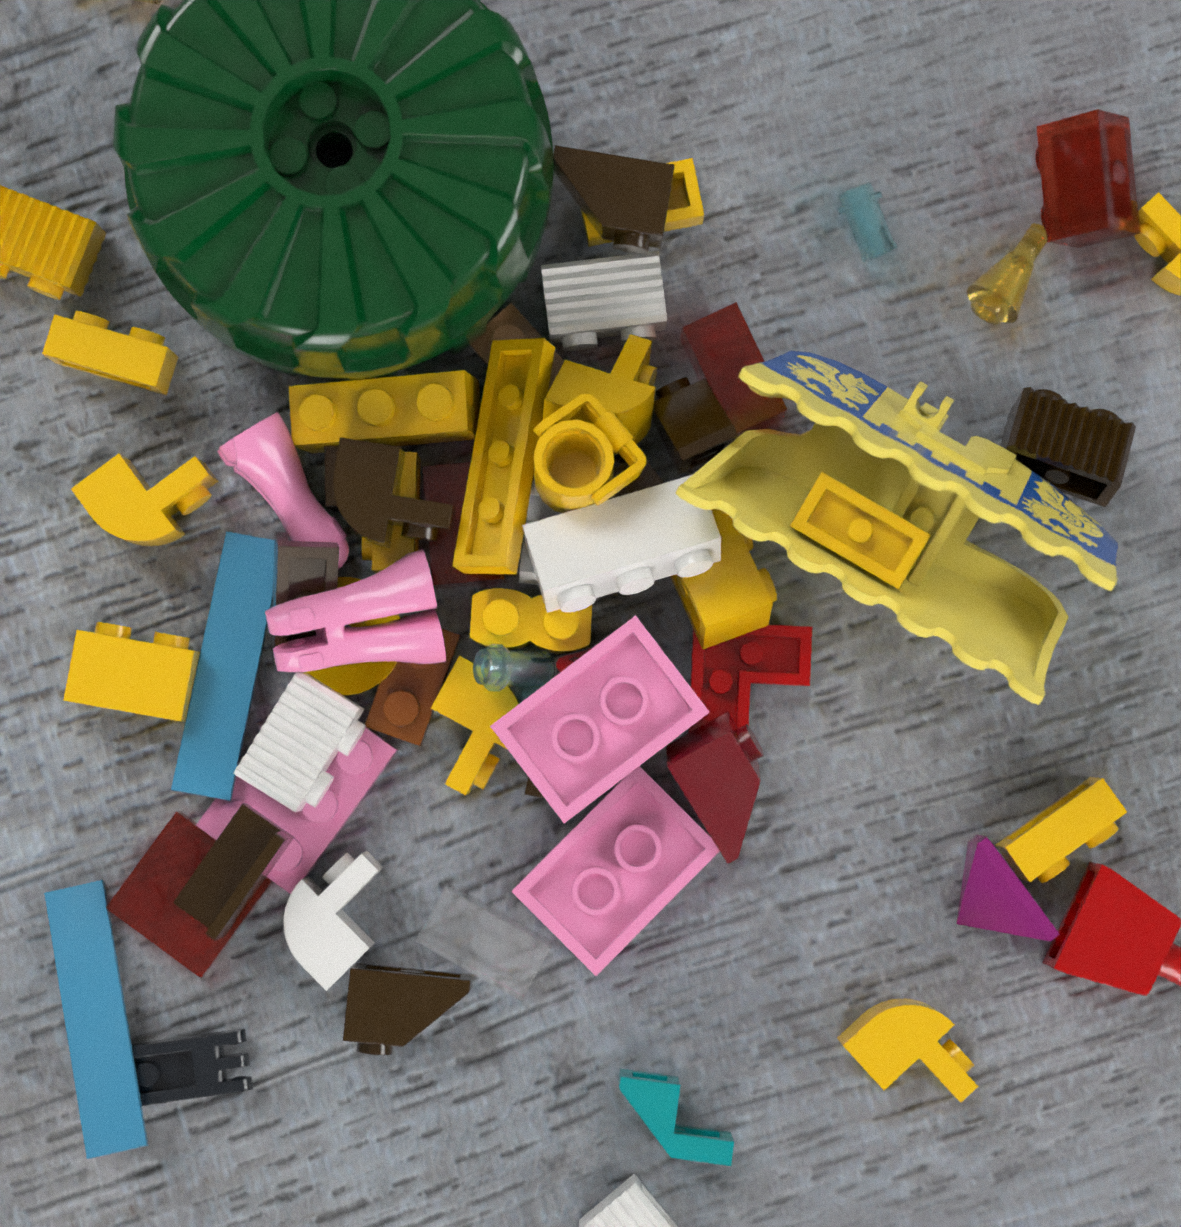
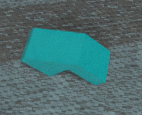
[618,1068,734,1166]

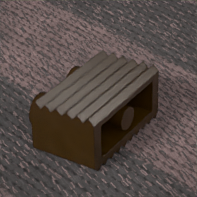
[1000,387,1136,508]

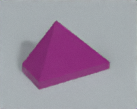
[956,834,1059,941]

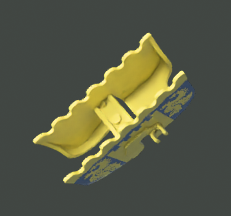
[676,351,1118,705]

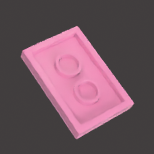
[490,615,709,823]
[196,727,398,894]
[511,766,719,976]

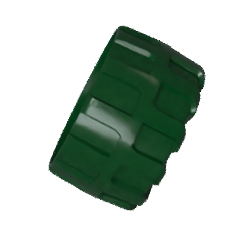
[113,0,554,380]

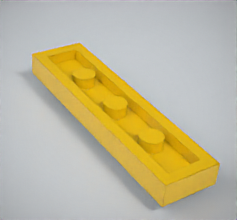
[452,338,555,574]

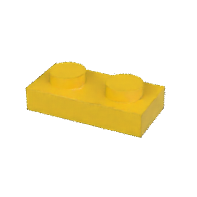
[790,472,931,589]

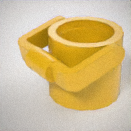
[533,393,646,513]

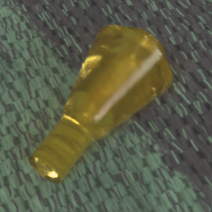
[966,223,1051,325]

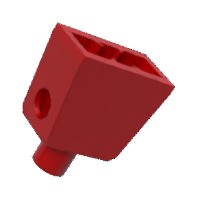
[1042,862,1181,996]

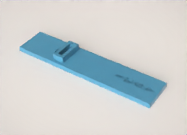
[171,531,275,801]
[44,880,148,1159]

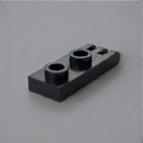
[132,1029,253,1106]

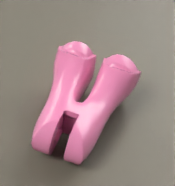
[217,412,349,569]
[265,549,446,672]

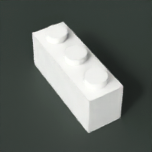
[522,475,721,613]

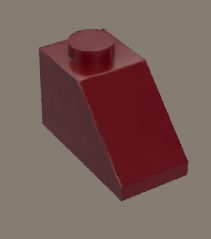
[666,712,764,864]

